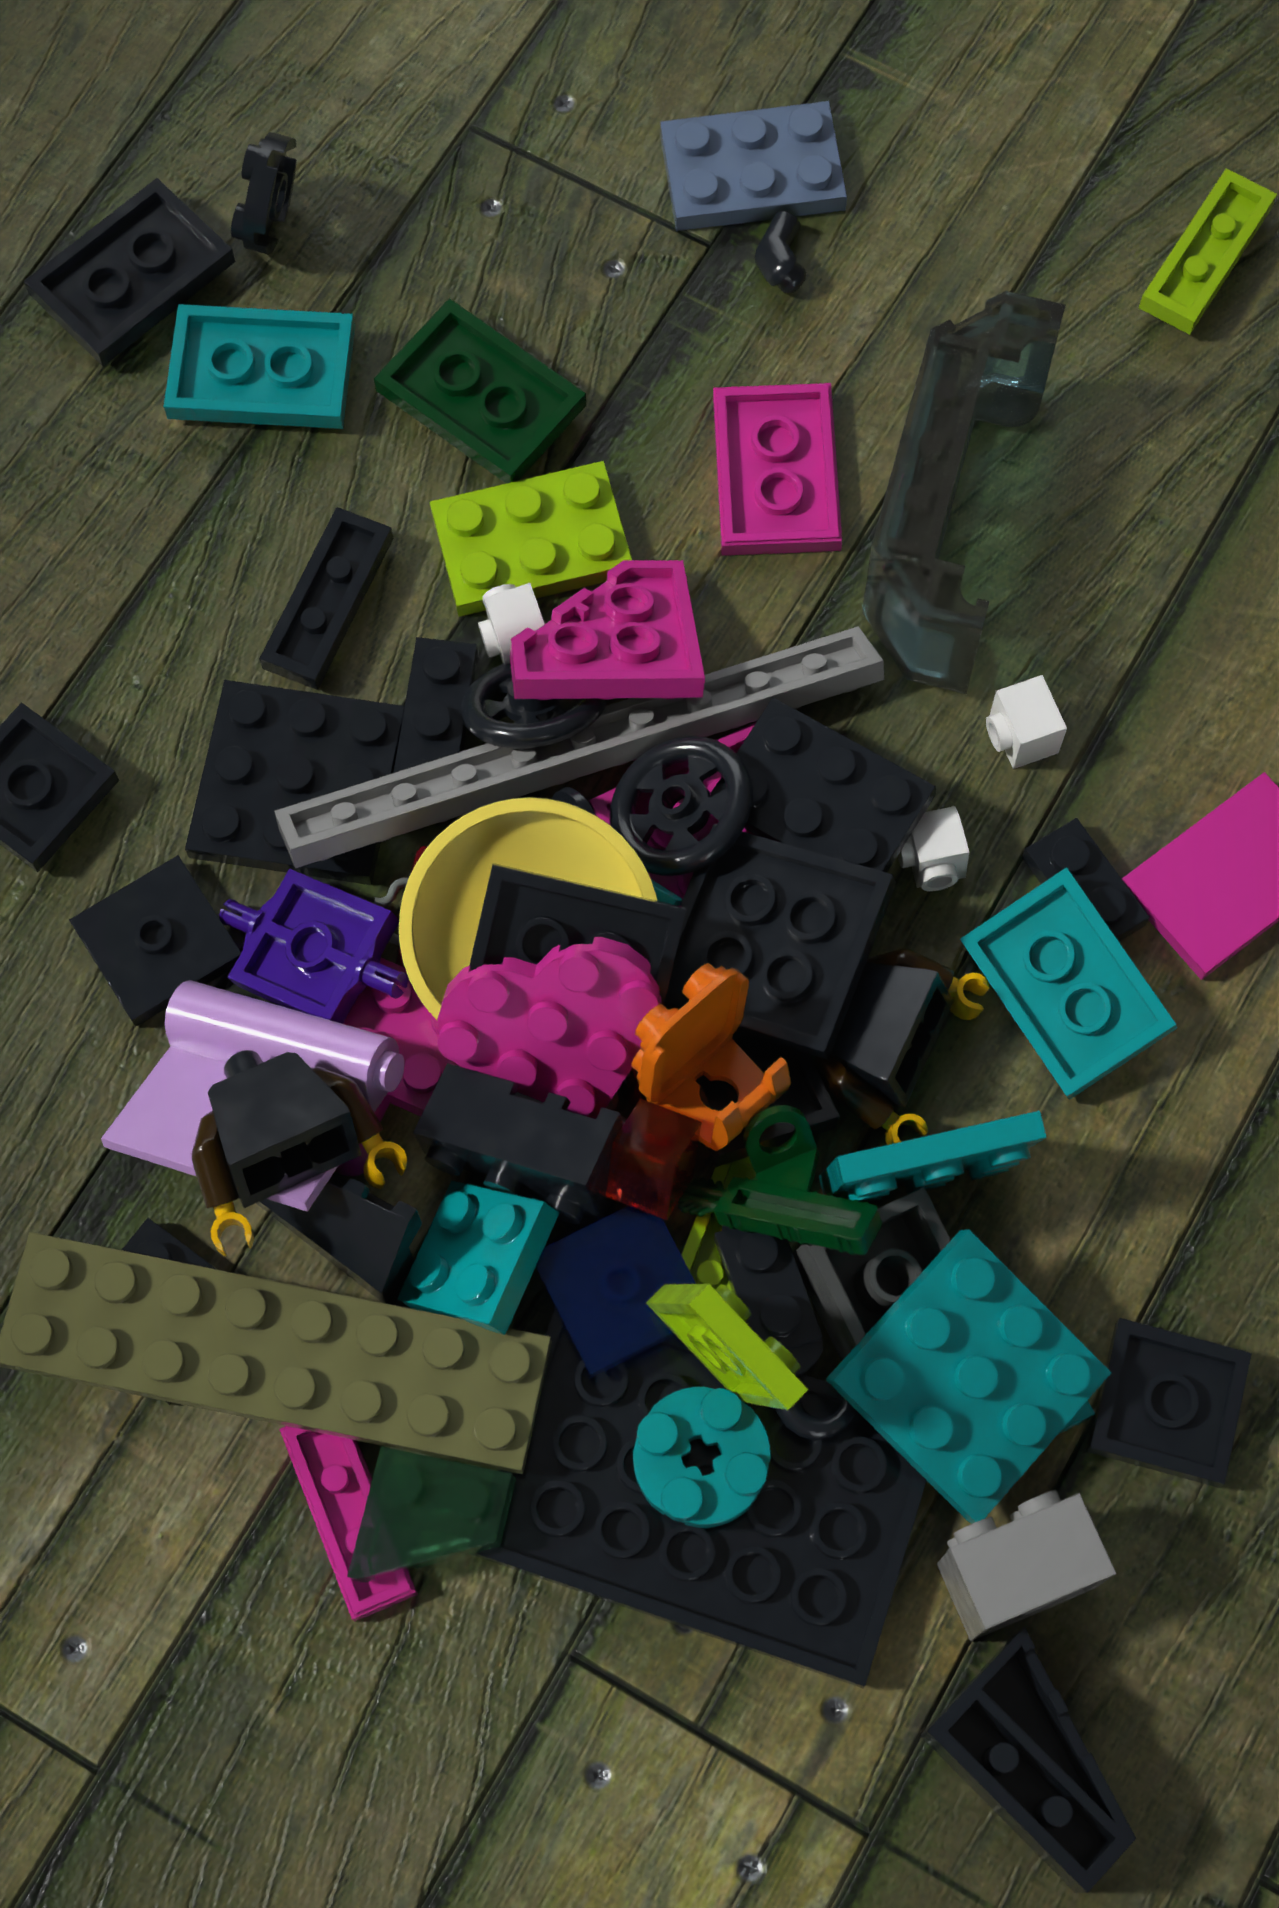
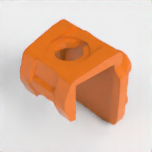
[631,963,791,1151]

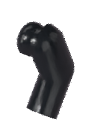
[755,211,806,294]

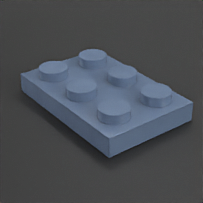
[660,101,847,231]

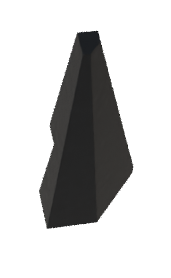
[256,1173,422,1304]

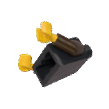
[815,949,989,1145]
[191,1050,407,1256]

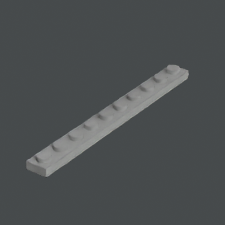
[274,626,884,868]

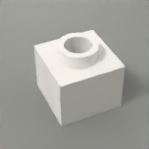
[986,675,1067,769]

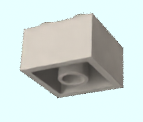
[937,1490,1116,1642]

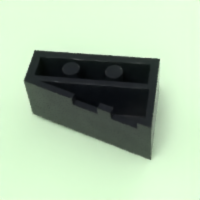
[413,1063,633,1225]
[920,1627,1136,1893]

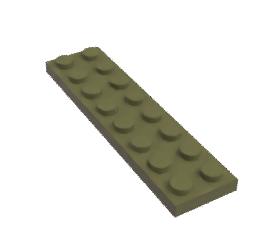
[0,1232,552,1474]

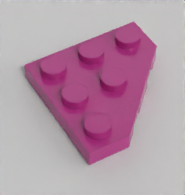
[510,560,705,700]

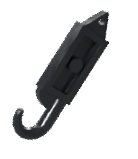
[714,1226,855,1440]

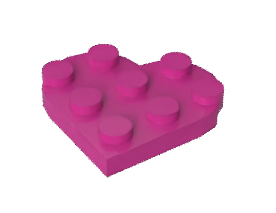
[437,937,662,1119]

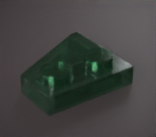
[347,1446,516,1583]

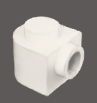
[478,583,545,664]
[898,806,970,891]

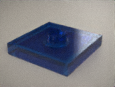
[535,1195,696,1378]

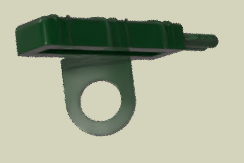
[672,1105,882,1255]

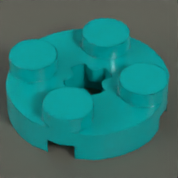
[633,1386,771,1528]

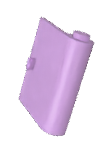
[101,980,404,1212]

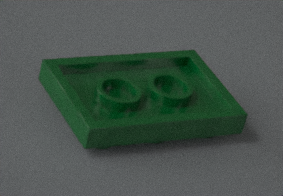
[374,298,587,483]

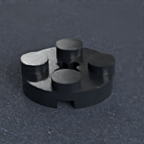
[231,132,297,255]

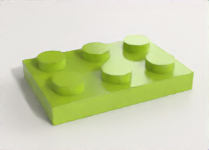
[430,461,632,617]
[646,1284,808,1410]

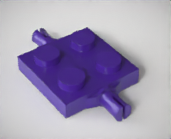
[219,868,408,1024]

